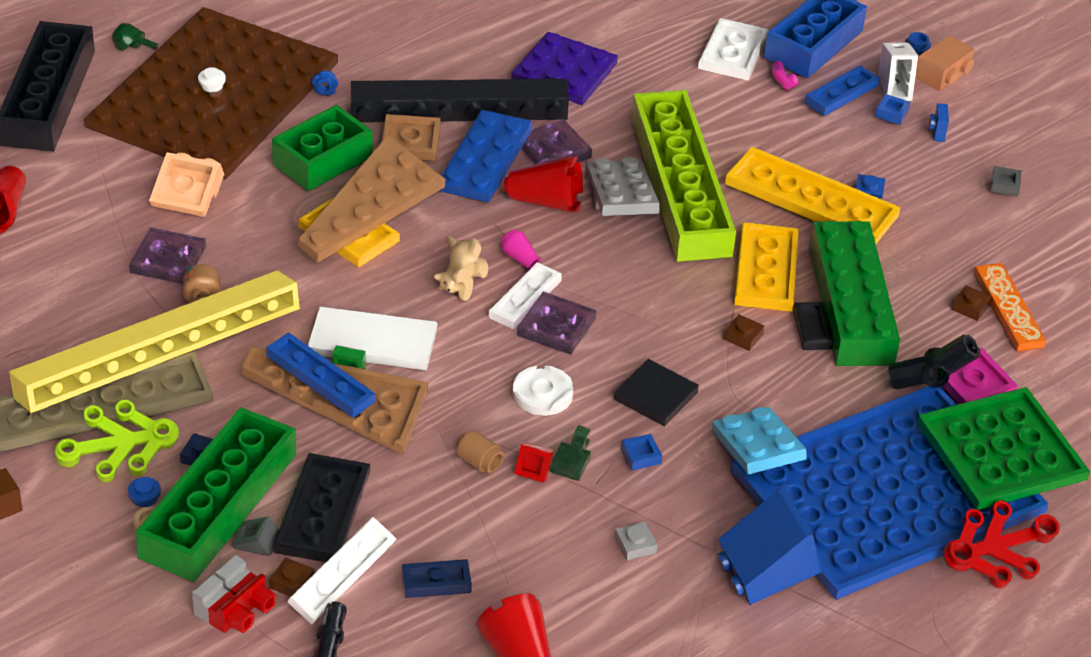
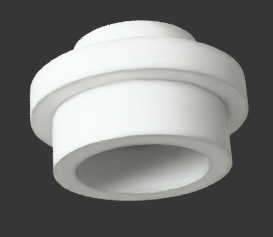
[198,68,226,92]

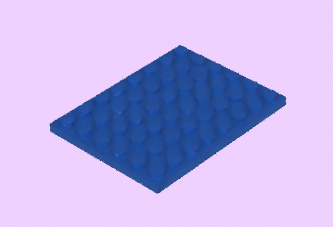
[730,386,1048,600]

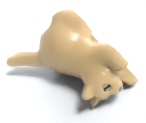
[434,236,488,301]

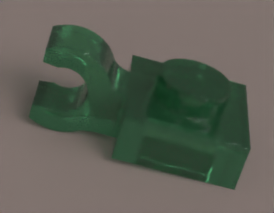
[550,425,591,481]

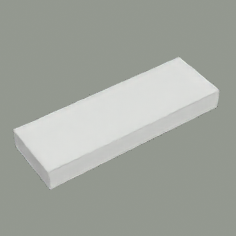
[489,262,562,330]

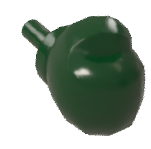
[112,22,158,51]

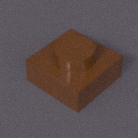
[951,285,992,321]
[724,314,765,351]
[269,557,315,597]

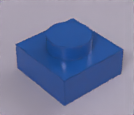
[875,94,911,125]
[929,103,949,142]
[856,174,886,199]
[621,434,662,471]

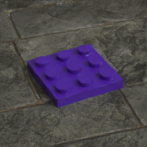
[512,32,618,106]

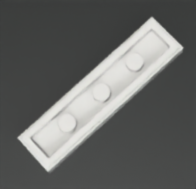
[287,517,397,625]

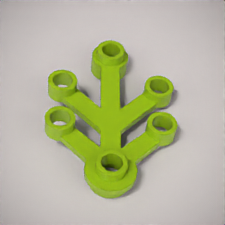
[55,400,179,482]

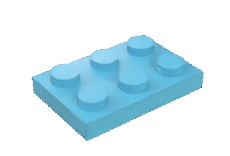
[712,407,807,475]

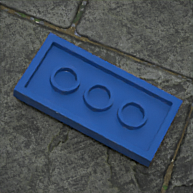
[440,110,533,203]

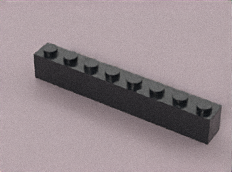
[351,79,569,122]

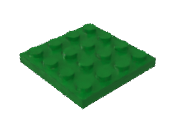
[917,387,1090,510]

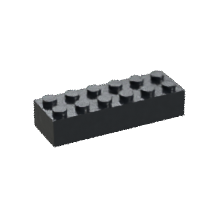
[0,21,95,152]

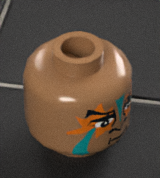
[182,264,221,304]

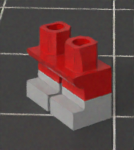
[192,555,276,633]

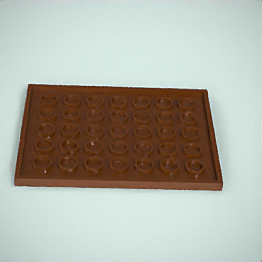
[84,7,338,180]

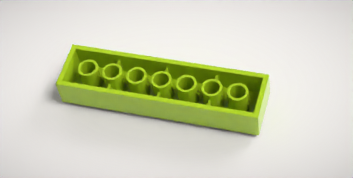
[631,90,736,262]

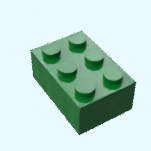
[272,105,373,192]

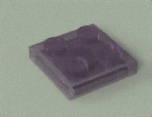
[521,119,592,165]
[129,227,206,284]
[517,291,597,355]

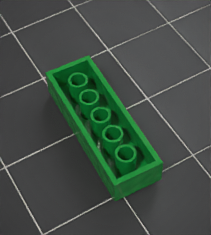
[809,221,900,366]
[135,407,296,583]

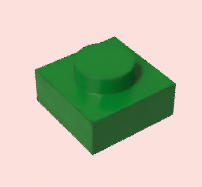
[333,345,366,370]

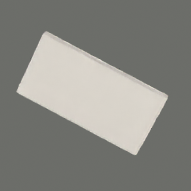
[308,307,437,370]

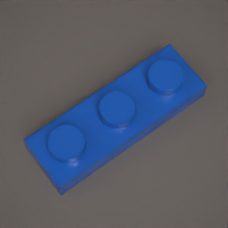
[805,65,880,116]

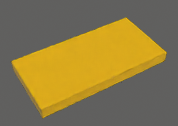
[734,222,799,312]

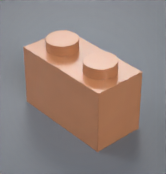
[915,35,975,91]

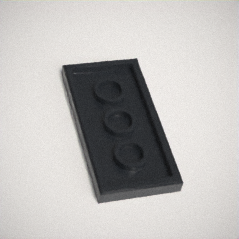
[274,453,370,563]

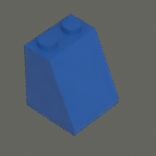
[717,487,821,605]

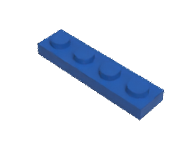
[266,332,375,418]

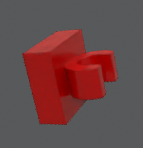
[514,441,554,483]

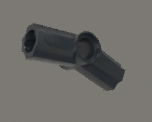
[888,334,980,389]

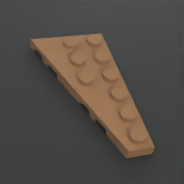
[298,135,445,263]
[242,347,428,455]

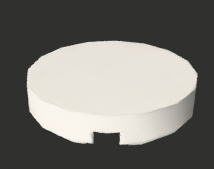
[512,366,573,416]

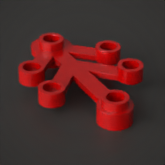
[943,501,1060,588]

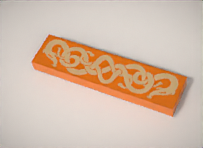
[974,263,1046,352]

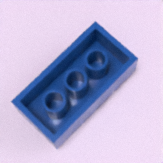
[764,0,867,78]

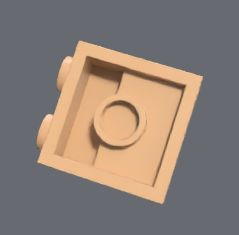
[149,152,224,217]

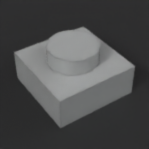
[614,522,658,561]

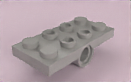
[586,157,659,216]

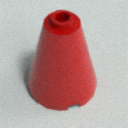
[504,156,583,213]
[0,166,26,233]
[476,593,551,657]

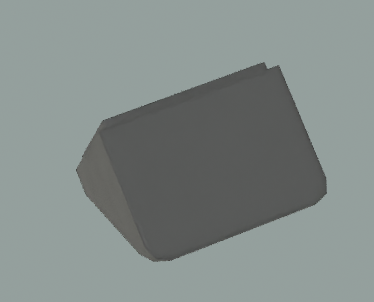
[232,517,279,556]

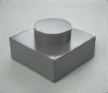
[991,166,1022,196]

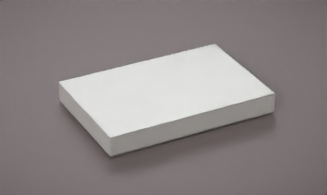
[698,18,769,80]

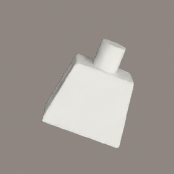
[879,42,918,101]

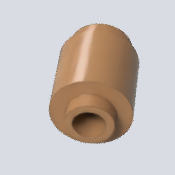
[456,430,504,474]

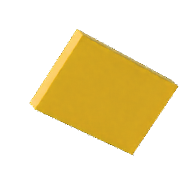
[298,197,400,268]

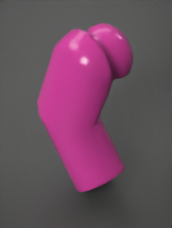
[771,61,799,90]

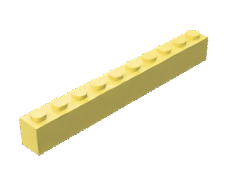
[9,270,300,413]

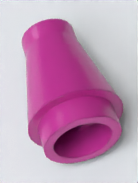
[500,229,541,271]

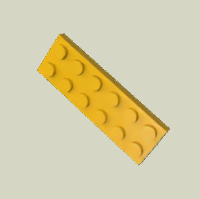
[725,147,901,244]

